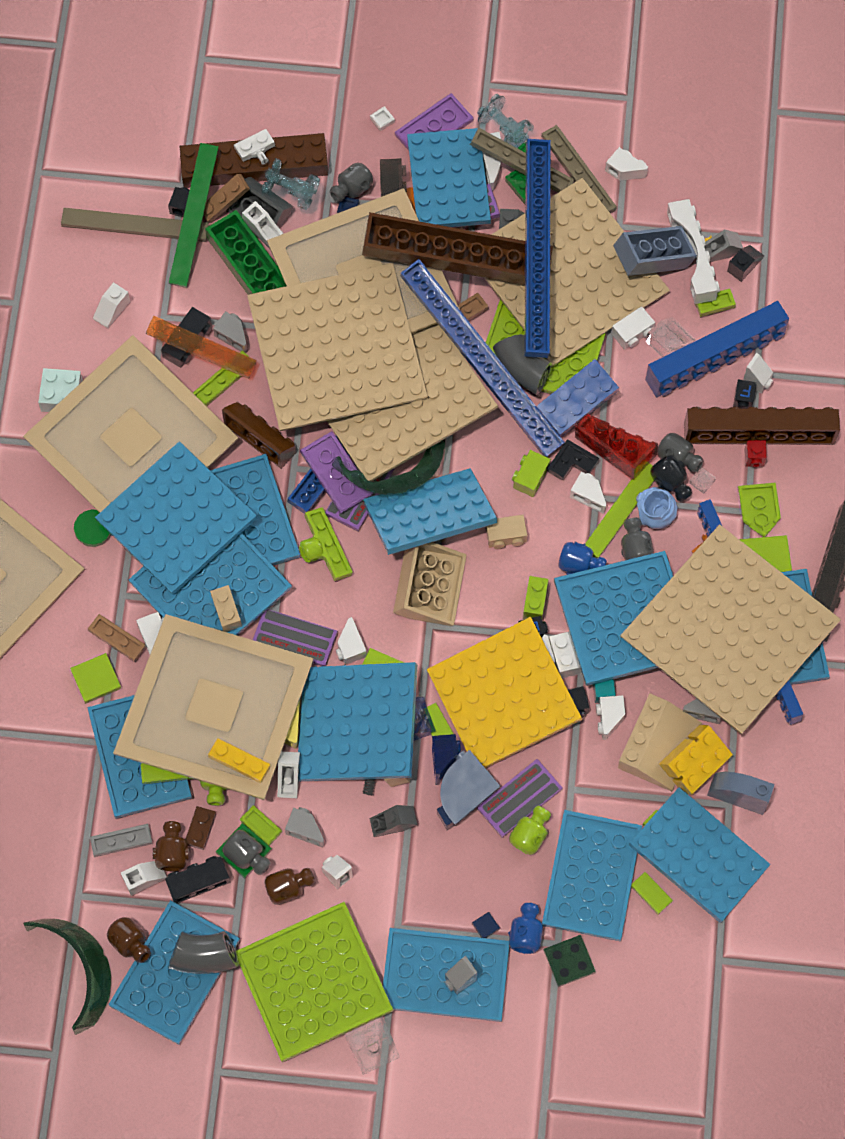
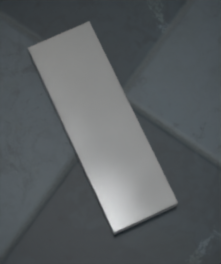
[90,824,153,857]

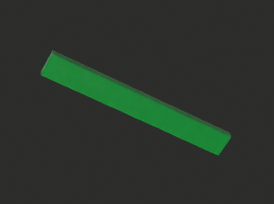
[169,143,219,288]

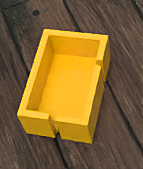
[659,725,733,794]

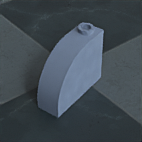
[440,750,500,825]
[707,772,775,815]

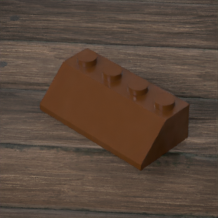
[222,402,296,469]

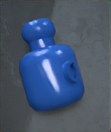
[558,541,607,575]
[508,903,543,954]

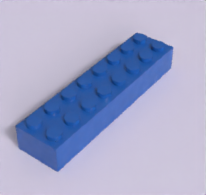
[645,301,789,398]

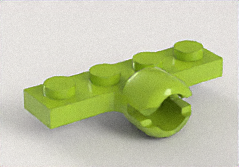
[299,507,353,581]

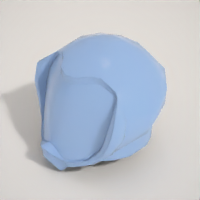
[636,487,678,529]

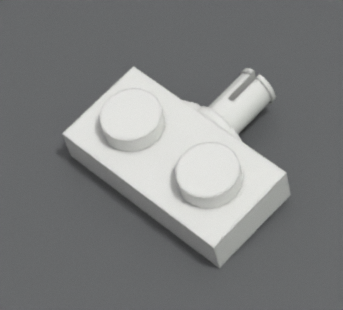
[234,129,275,164]

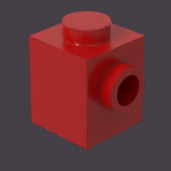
[744,440,767,467]

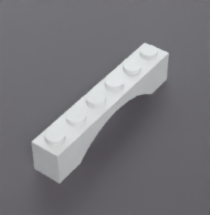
[667,199,720,304]
[242,201,283,248]

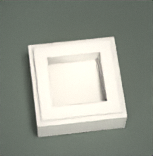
[370,106,395,131]

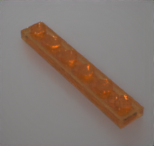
[146,315,257,379]

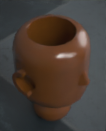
[152,821,189,872]
[264,868,315,905]
[107,917,151,963]

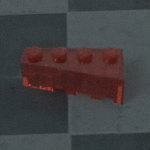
[575,414,658,480]

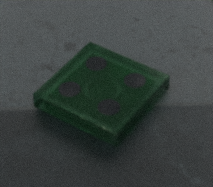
[543,935,596,987]

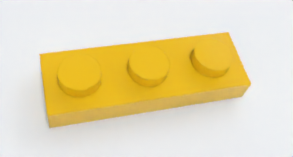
[208,738,270,783]

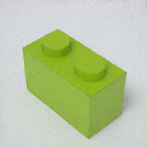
[512,450,551,498]
[523,576,548,619]

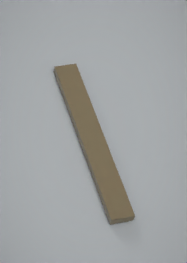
[61,208,209,242]

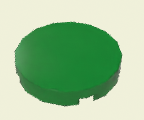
[74,509,111,547]

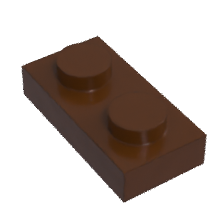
[185,806,216,850]

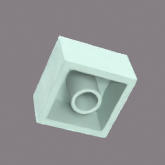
[38,368,83,412]

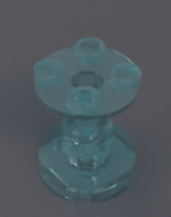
[477,94,534,148]
[261,158,320,210]

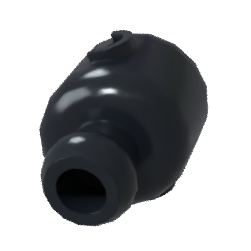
[650,455,692,502]

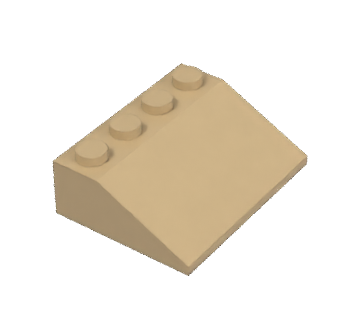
[393,542,467,626]
[618,694,702,791]

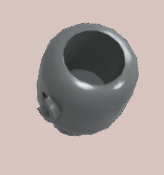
[330,162,373,202]
[657,433,704,472]
[621,517,654,560]
[223,830,271,875]

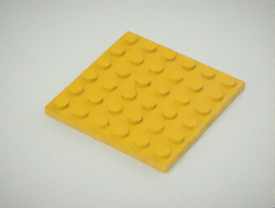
[427,617,583,768]

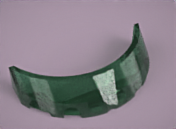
[332,439,445,495]
[23,918,111,1035]

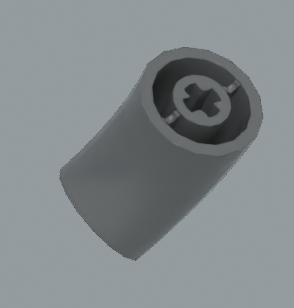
[493,334,552,395]
[168,931,239,974]

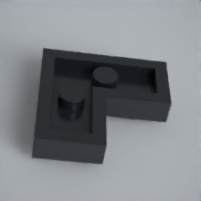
[547,439,599,480]

